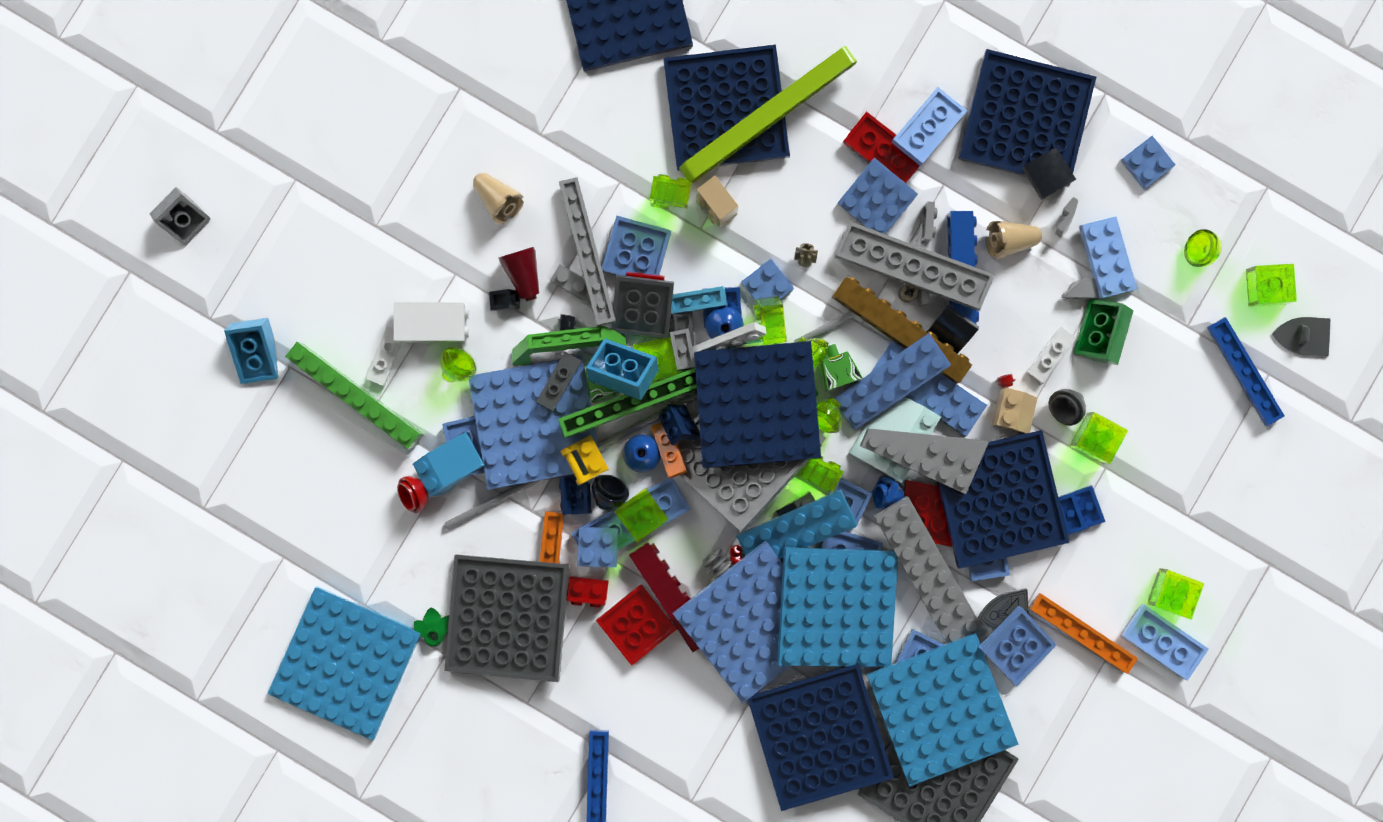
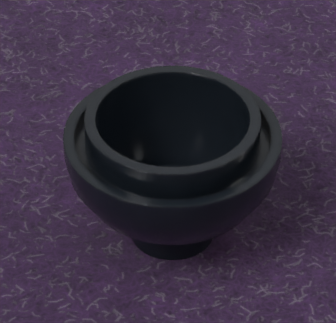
[591,475,629,510]

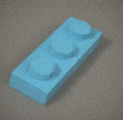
[671,286,727,315]

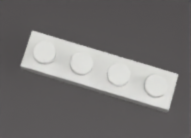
[693,322,766,353]

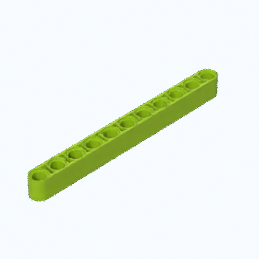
[679,46,857,184]

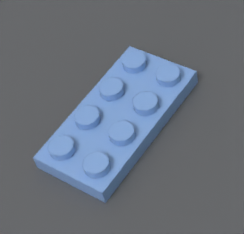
[891,87,967,166]
[1079,216,1137,299]
[1121,604,1209,681]

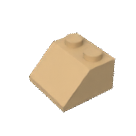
[991,387,1038,434]

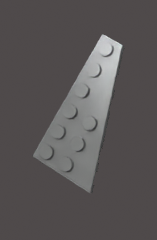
[860,428,989,494]

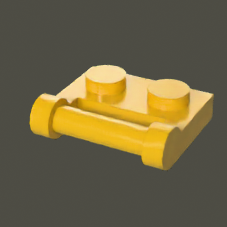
[560,435,609,486]

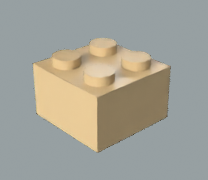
[696,176,739,227]

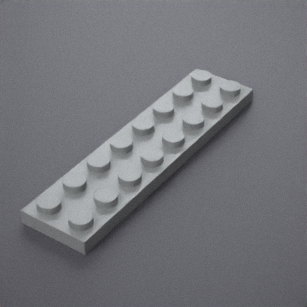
[835,222,995,311]
[874,496,983,644]

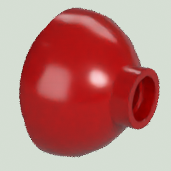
[397,476,429,513]

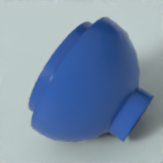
[706,306,744,339]
[623,434,661,473]

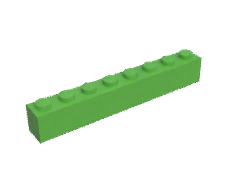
[285,342,424,450]
[557,368,697,439]

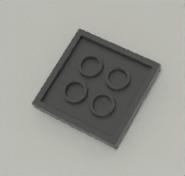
[611,275,674,339]

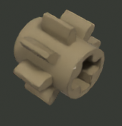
[794,243,818,267]

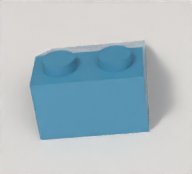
[224,318,279,384]
[412,432,485,497]

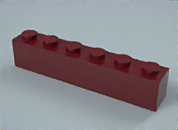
[629,541,700,653]

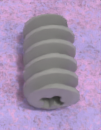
[702,548,731,580]

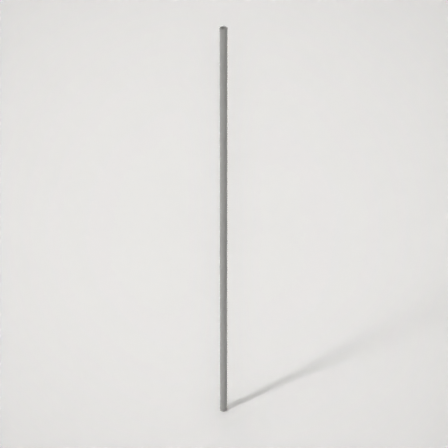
[445,311,854,529]

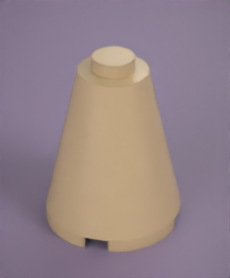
[473,173,524,224]
[985,221,1042,259]

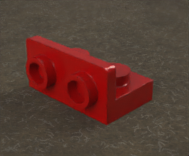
[567,576,609,608]

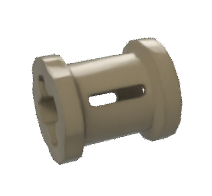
[898,284,918,303]

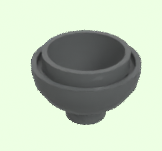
[1048,389,1086,426]

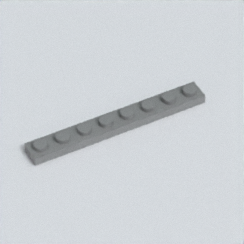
[559,177,616,327]

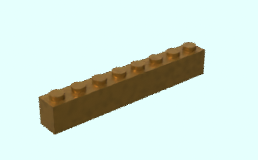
[831,276,973,384]

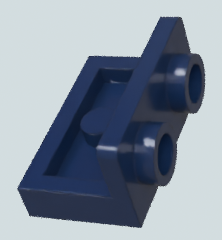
[659,404,700,445]
[559,476,592,515]

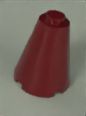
[498,247,540,302]

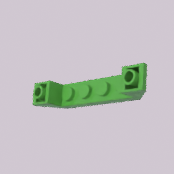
[512,326,627,366]

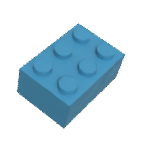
[586,338,659,400]

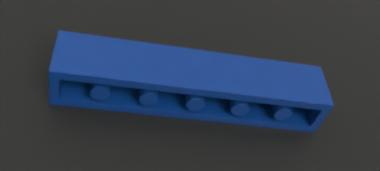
[947,210,979,325]

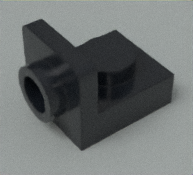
[489,289,520,311]

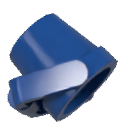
[871,476,904,509]

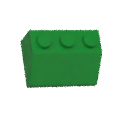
[1073,299,1134,365]

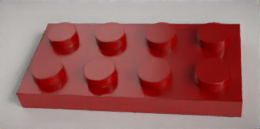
[842,111,920,183]

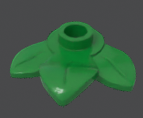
[414,607,449,646]

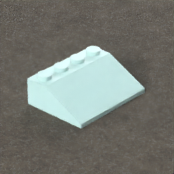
[849,397,941,483]

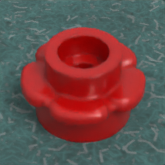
[997,373,1016,388]

